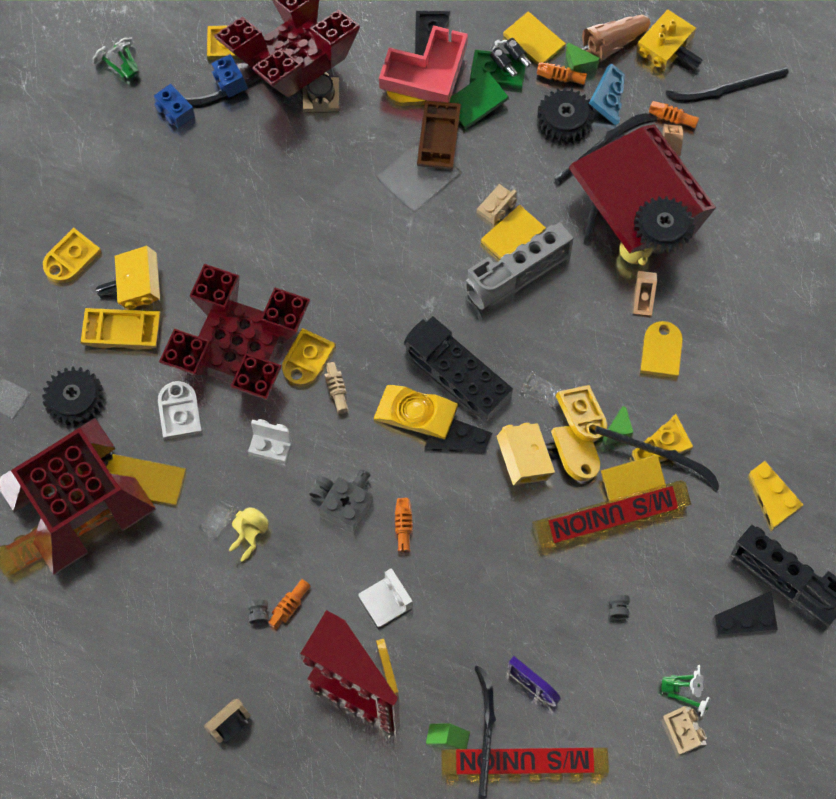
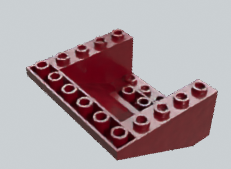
[569,124,716,254]
[300,610,400,733]

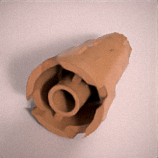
[582,14,651,62]

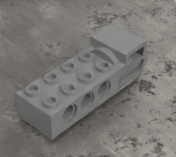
[465,222,574,310]

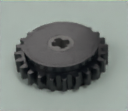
[537,88,595,142]
[633,196,695,253]
[42,366,104,426]

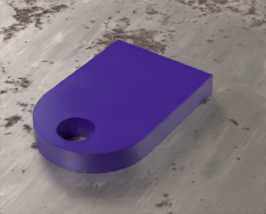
[507,656,561,707]

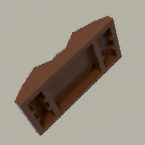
[417,100,461,169]

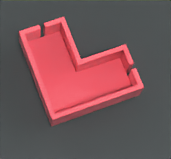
[379,25,468,103]

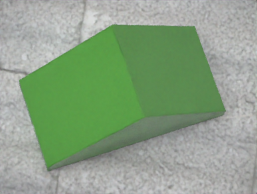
[566,42,600,73]
[602,406,633,445]
[426,723,470,751]

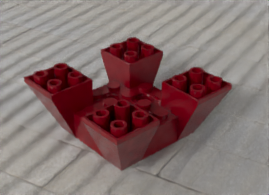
[214,0,360,98]
[159,264,310,400]
[0,418,156,575]

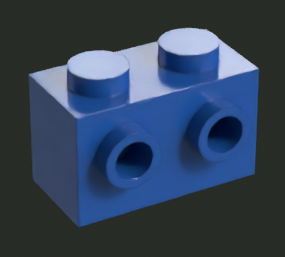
[211,54,248,97]
[154,84,195,128]

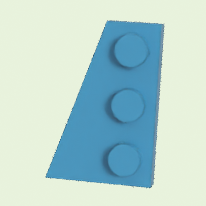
[589,64,625,126]

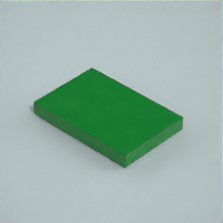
[469,49,527,90]
[449,71,509,130]

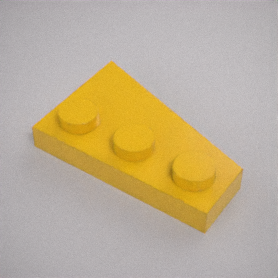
[632,414,693,463]
[749,461,803,530]

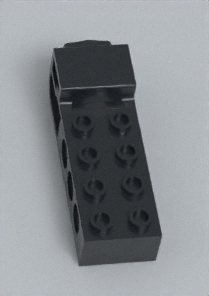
[404,316,513,423]
[731,524,836,627]

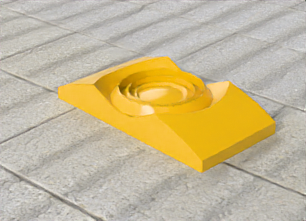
[81,308,160,350]
[374,385,458,439]

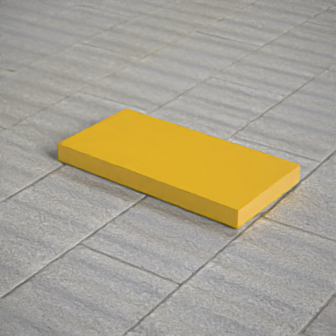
[107,454,186,507]

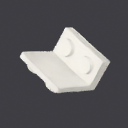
[248,419,292,464]
[359,568,413,628]

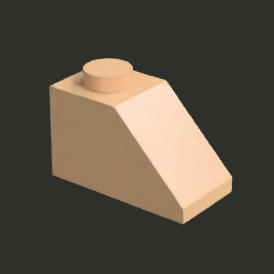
[663,124,683,156]
[633,271,657,316]

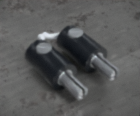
[490,38,531,77]

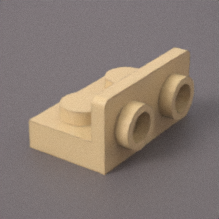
[477,184,517,225]
[663,706,707,755]

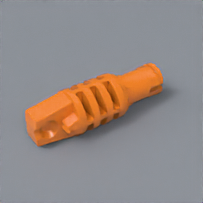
[537,62,587,85]
[649,101,699,128]
[395,498,413,553]
[268,579,311,630]

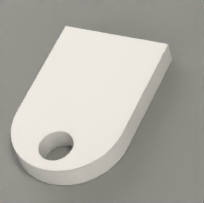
[158,381,202,440]

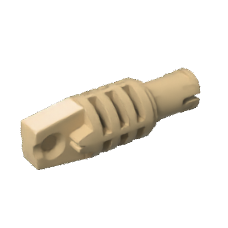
[324,362,348,414]

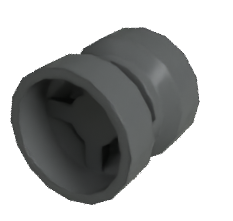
[309,476,334,502]
[610,594,630,619]
[248,599,269,624]

